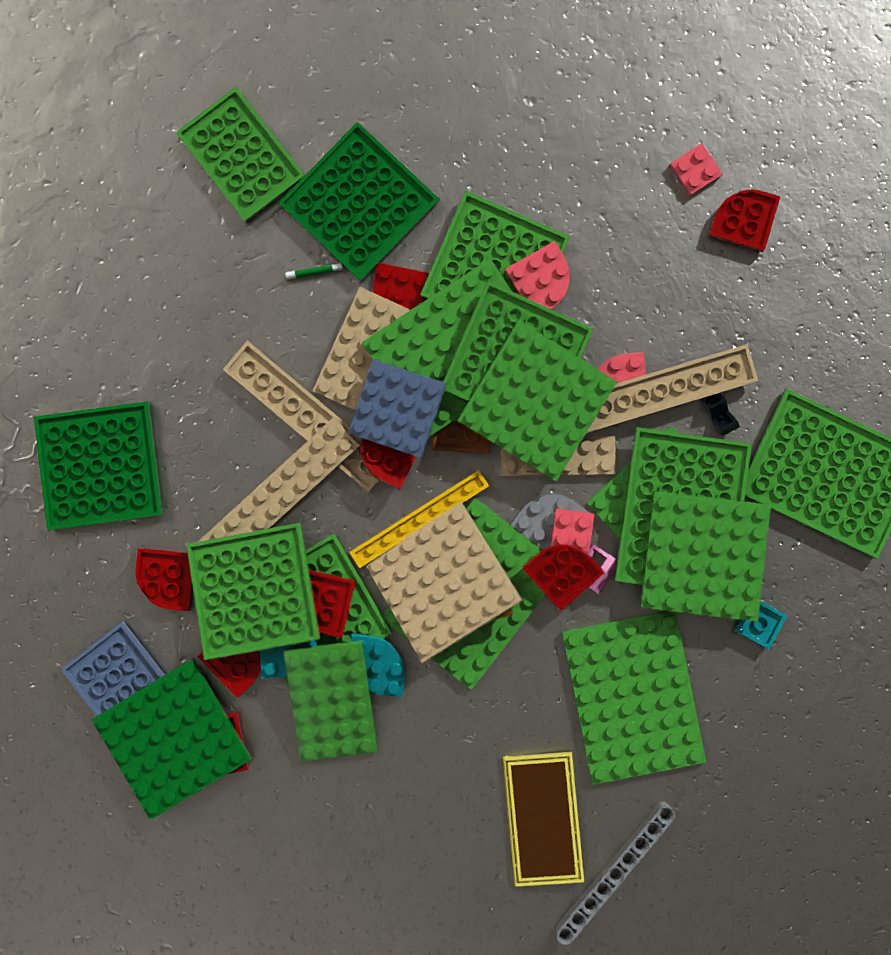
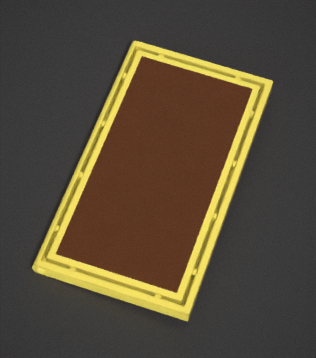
[503,752,584,887]

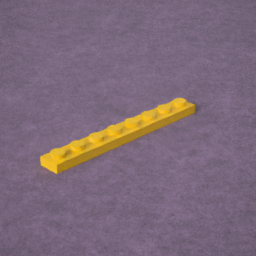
[349,470,489,568]

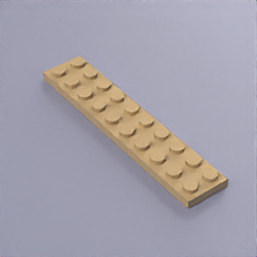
[223,340,379,492]
[587,344,758,433]
[198,417,360,542]

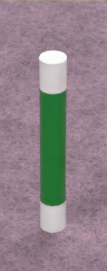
[285,263,343,280]

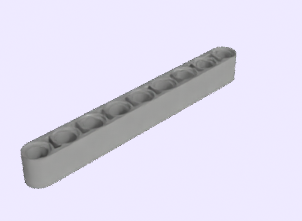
[555,802,675,945]

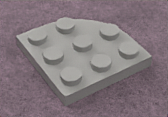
[510,494,590,549]

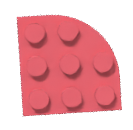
[505,241,570,310]
[598,352,646,383]

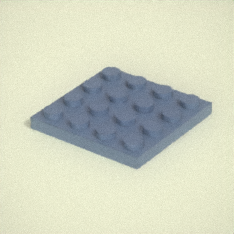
[348,359,447,458]
[60,621,165,716]

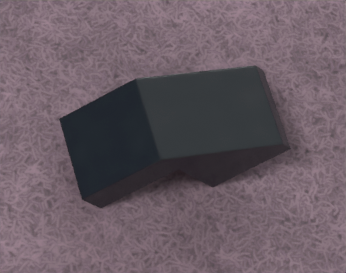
[700,393,740,436]

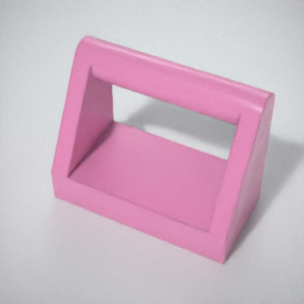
[587,544,617,595]

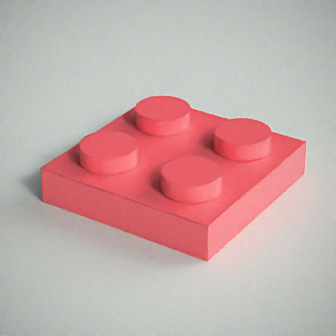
[669,143,723,196]
[550,508,594,552]

